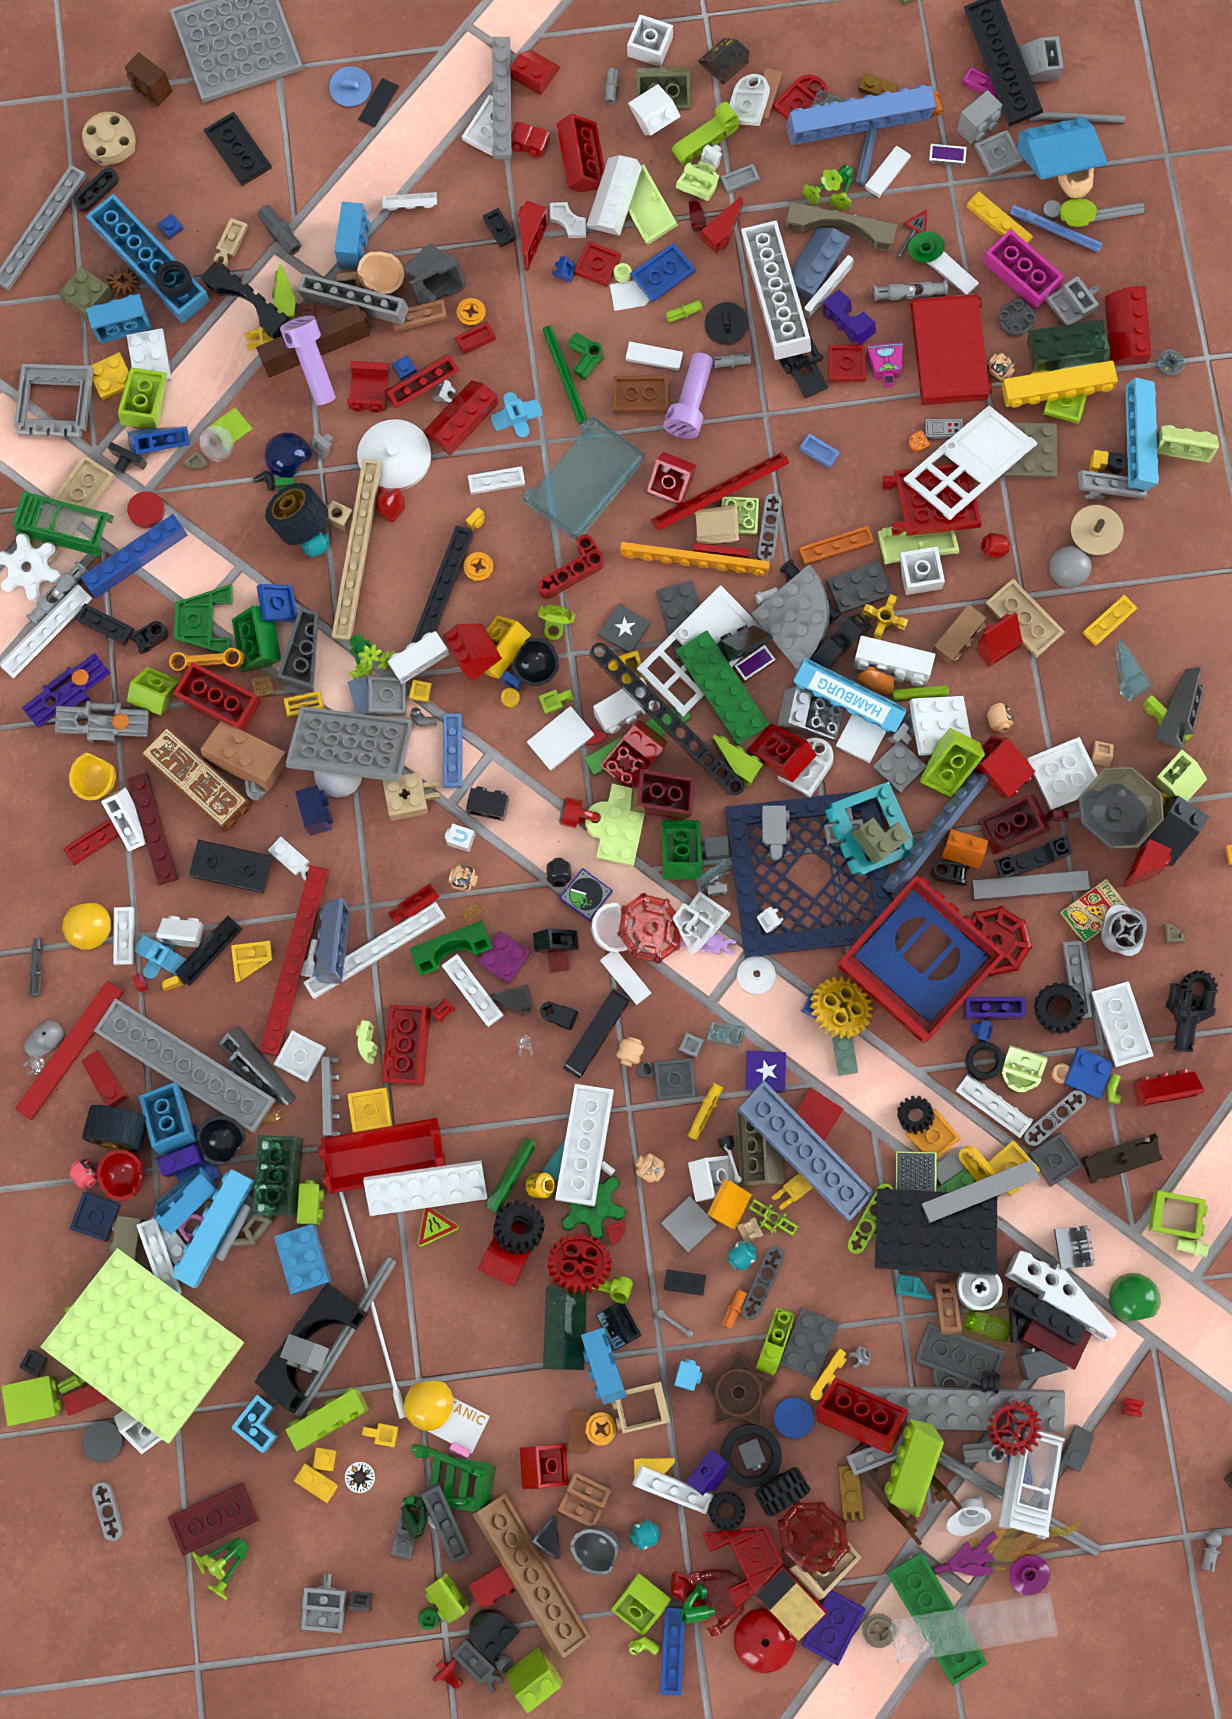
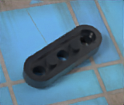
[74,168,119,212]

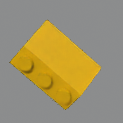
[484,615,531,679]

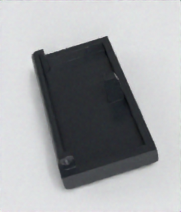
[189,839,273,894]

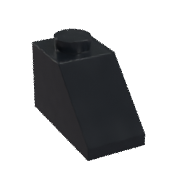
[533,929,579,953]

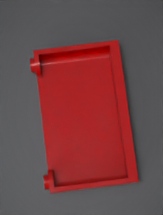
[910,294,992,405]

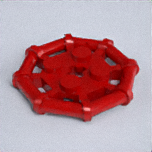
[966,905,1033,977]

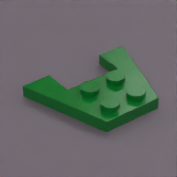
[174,584,233,658]

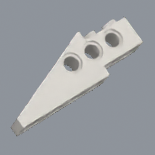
[1004,1250,1117,1342]

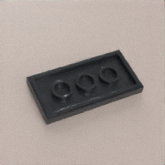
[204,111,272,186]

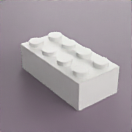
[853,636,935,687]

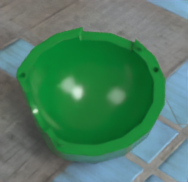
[1109,1273,1161,1322]

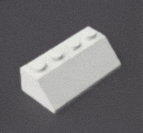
[586,155,642,236]

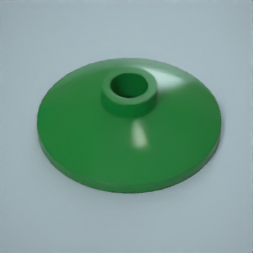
[908,232,945,263]

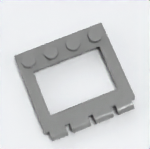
[14,364,94,437]

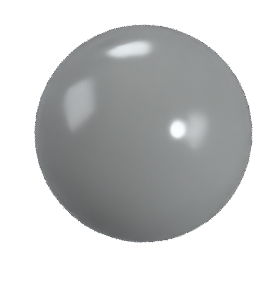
[1049,546,1092,588]

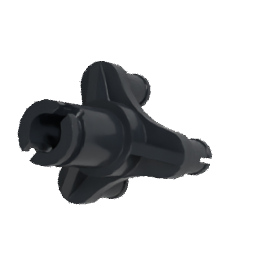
[1166,983,1217,1052]

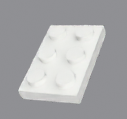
[127,328,172,382]

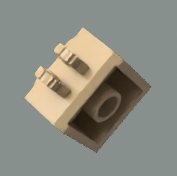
[383,772,441,821]

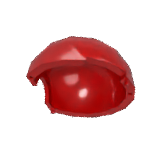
[97,1149,145,1201]

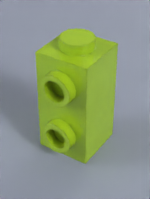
[297,1180,325,1225]

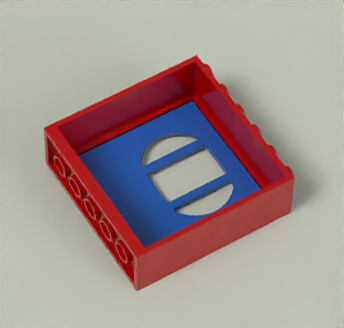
[835,875,1006,1044]

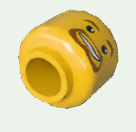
[526,1172,555,1198]

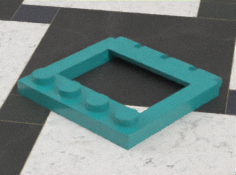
[825,781,916,876]

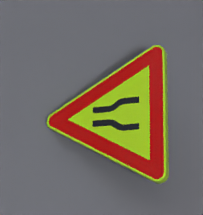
[418,1207,459,1247]

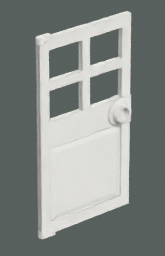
[904,406,1037,520]
[637,585,766,717]

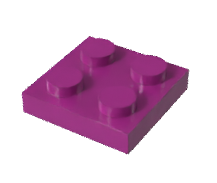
[477,931,531,984]

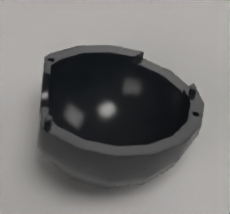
[511,637,559,686]
[196,1115,247,1165]

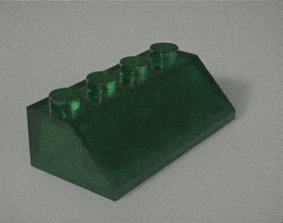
[252,1135,303,1218]
[543,1287,587,1370]

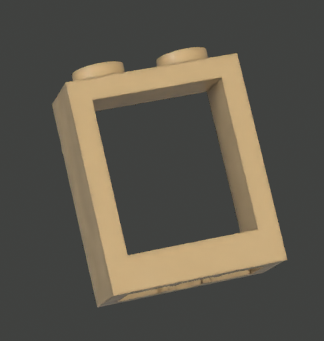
[612,1381,670,1433]

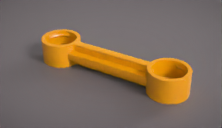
[169,648,244,672]

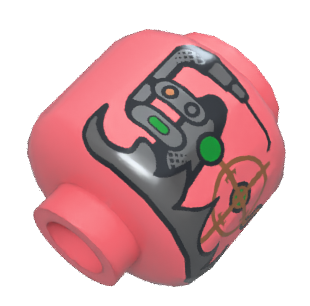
[69,1159,97,1188]

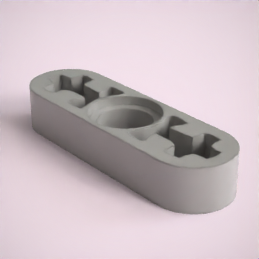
[92,1482,124,1541]

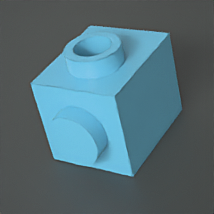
[673,1359,702,1391]

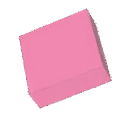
[448,1442,471,1459]

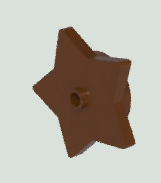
[701,1352,777,1426]

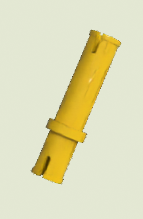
[686,1082,724,1141]

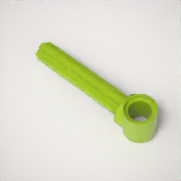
[565,1271,633,1304]

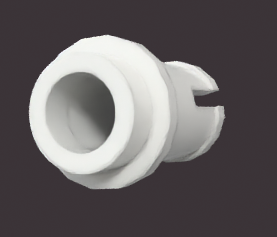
[755,587,778,605]

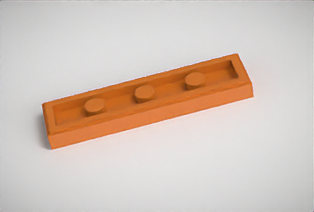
[798,525,875,566]

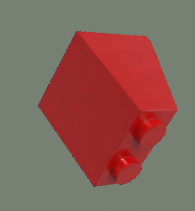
[974,736,1036,798]

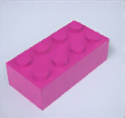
[983,229,1064,310]

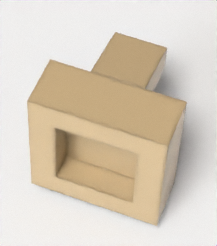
[737,1217,764,1243]

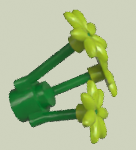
[349,634,395,679]

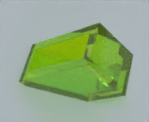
[964,1310,1010,1343]

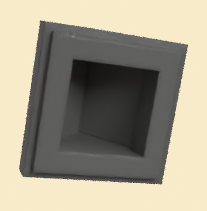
[348,1591,372,1612]

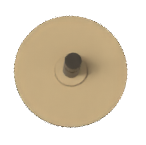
[1071,505,1124,555]

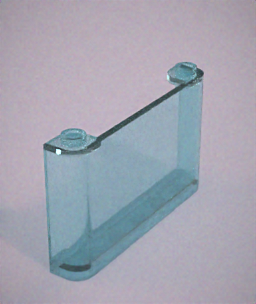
[523,416,644,541]

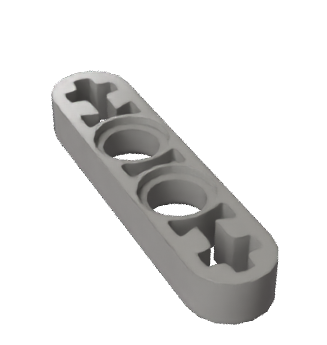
[757,493,782,563]
[1023,1090,1086,1147]

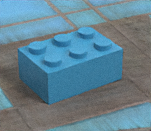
[334,202,370,270]
[86,294,152,344]
[139,1082,196,1156]
[274,1224,332,1295]

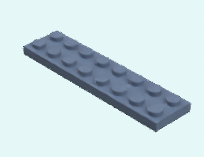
[736,1081,874,1222]

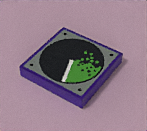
[559,868,613,922]

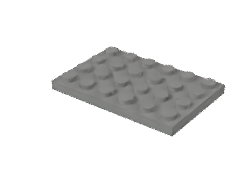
[286,706,413,782]

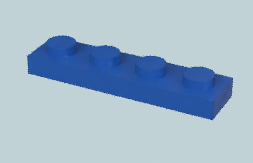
[660,1607,685,1695]

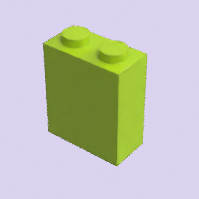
[1,1375,62,1427]

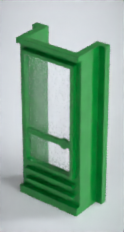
[12,491,114,557]

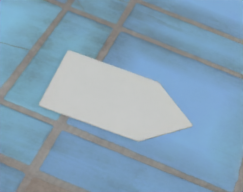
[610,280,649,311]

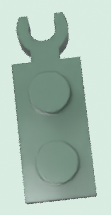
[832,1034,858,1076]

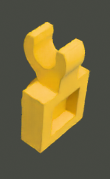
[362,1423,399,1447]

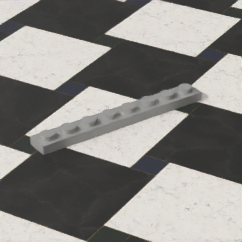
[492,37,511,160]
[0,165,87,291]

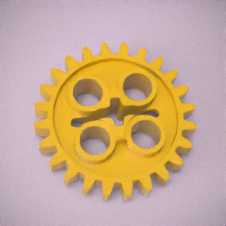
[810,976,873,1039]

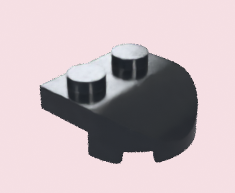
[469,1609,520,1663]

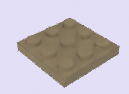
[1001,423,1057,478]

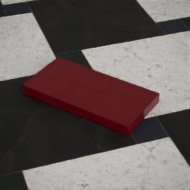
[168,1483,259,1556]

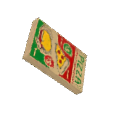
[1060,879,1128,944]

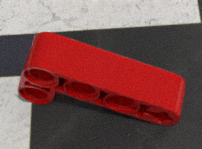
[538,534,604,599]

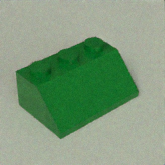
[232,605,281,672]

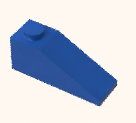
[127,426,190,454]

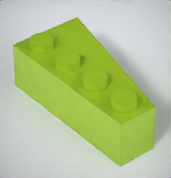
[286,1387,370,1451]

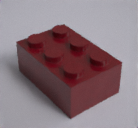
[630,769,695,820]

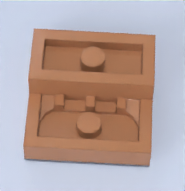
[557,1472,612,1527]

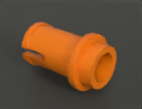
[933,91,944,116]

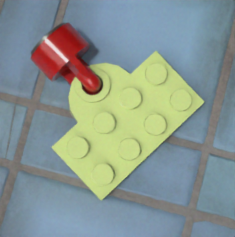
[559,784,645,866]

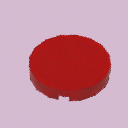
[127,491,165,528]

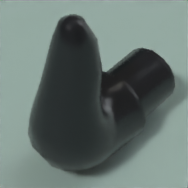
[253,471,275,491]

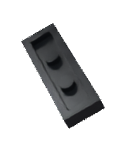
[75,603,134,645]

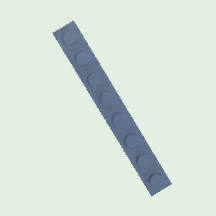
[883,772,989,894]

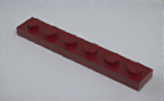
[128,773,178,885]

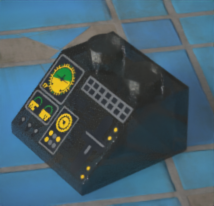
[699,38,749,85]

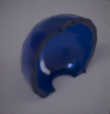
[264,432,312,478]

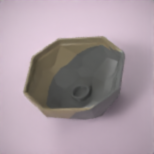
[1079,767,1164,849]

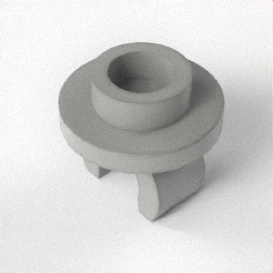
[848,1346,871,1368]

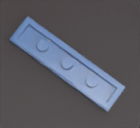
[443,713,462,788]

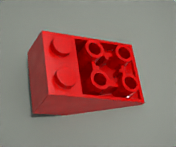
[976,612,1023,667]
[600,718,668,788]

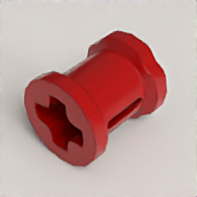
[430,997,456,1023]

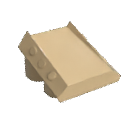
[695,505,739,545]

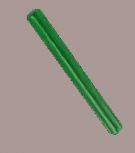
[543,325,587,425]

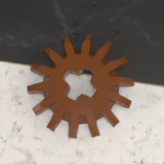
[106,267,140,296]

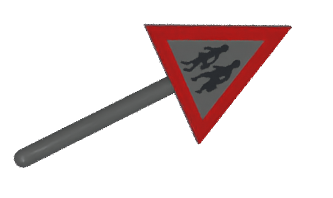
[897,210,927,258]

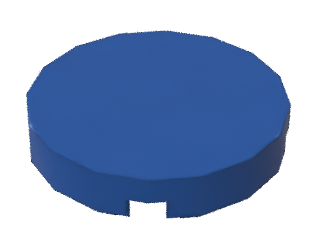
[774,1398,814,1438]

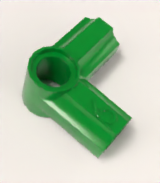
[568,332,604,380]

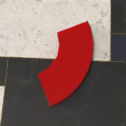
[671,1571,709,1623]

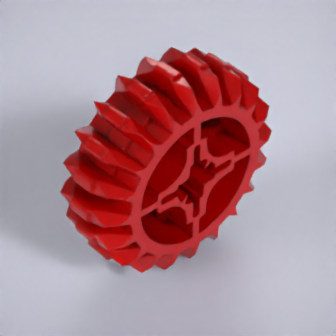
[987,1400,1043,1457]

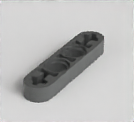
[742,1246,784,1320]

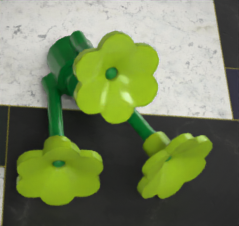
[803,164,854,211]
[192,1537,249,1600]

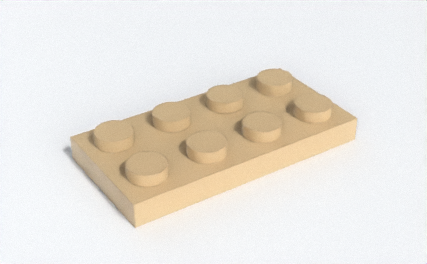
[985,579,1065,658]

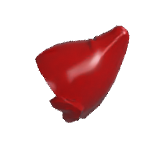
[375,486,405,522]

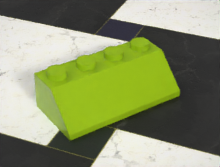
[885,1419,944,1517]

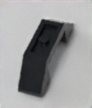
[994,835,1073,878]

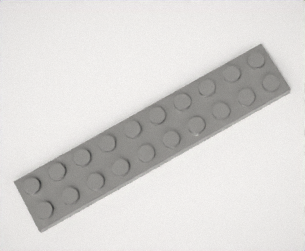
[94,998,276,1133]
[861,1386,1065,1432]

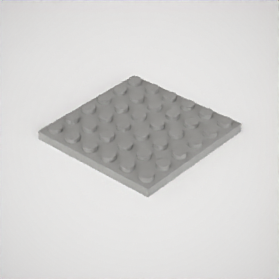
[170,0,304,103]

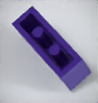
[963,997,1026,1020]

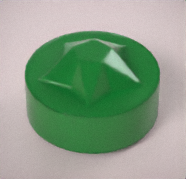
[418,1607,439,1630]

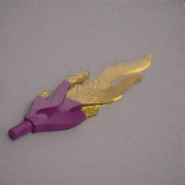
[933,1520,1080,1576]

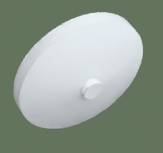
[357,419,431,491]

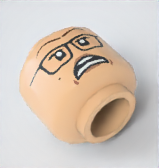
[635,1153,665,1183]

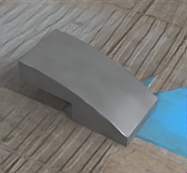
[390,1512,419,1561]

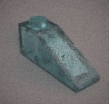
[1115,639,1152,702]

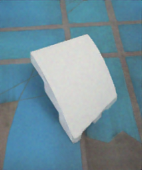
[673,891,731,955]

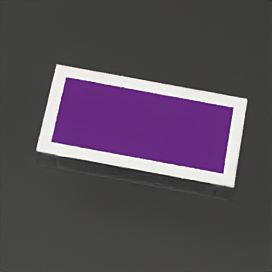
[929,144,967,166]

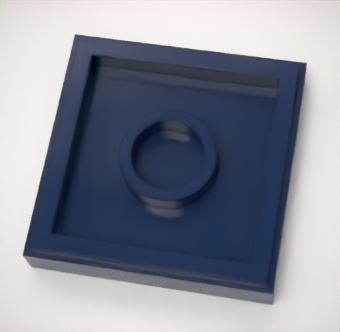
[69,1191,122,1242]

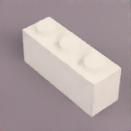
[388,631,449,685]

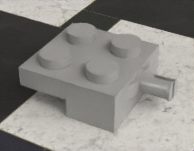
[1046,276,1100,329]
[301,1573,347,1633]

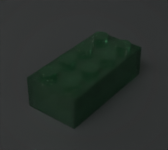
[1027,319,1110,372]

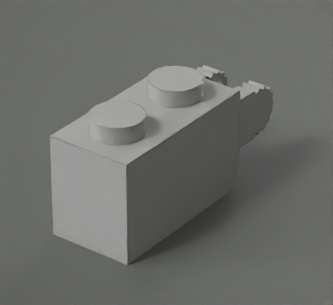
[761,806,790,861]

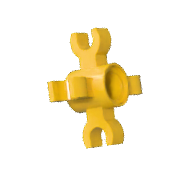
[862,594,908,640]

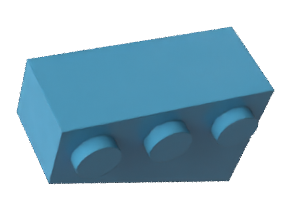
[154,1166,216,1236]
[581,1327,627,1405]

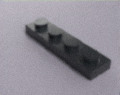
[175,915,243,986]
[1006,1287,1086,1345]

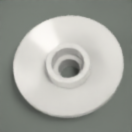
[737,956,776,995]

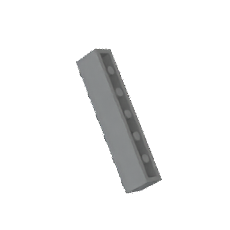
[297,273,409,325]

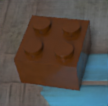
[125,52,173,106]

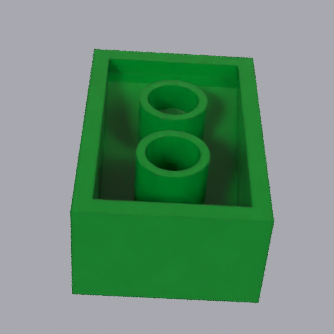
[661,820,702,880]

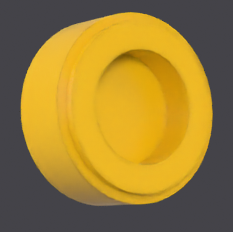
[501,688,520,708]

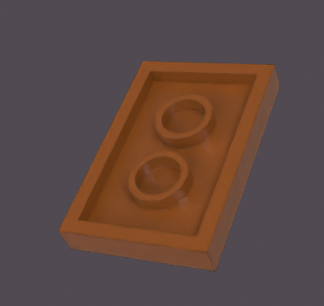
[613,375,669,413]

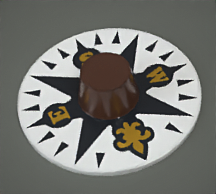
[345,1462,375,1493]

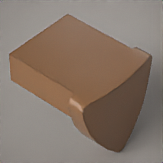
[336,271,363,288]

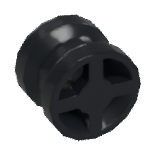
[981,1372,1000,1394]

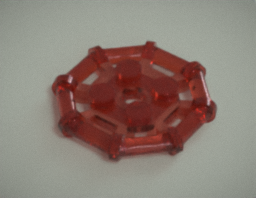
[617,893,681,964]
[777,1501,850,1573]

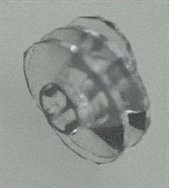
[199,426,234,462]

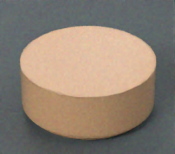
[1051,1063,1069,1084]

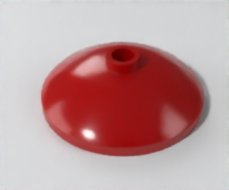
[734,1608,795,1673]

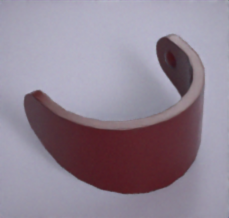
[689,199,707,232]

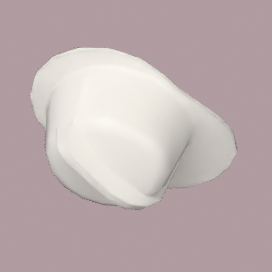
[946,1496,991,1536]

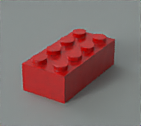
[173,662,261,731]

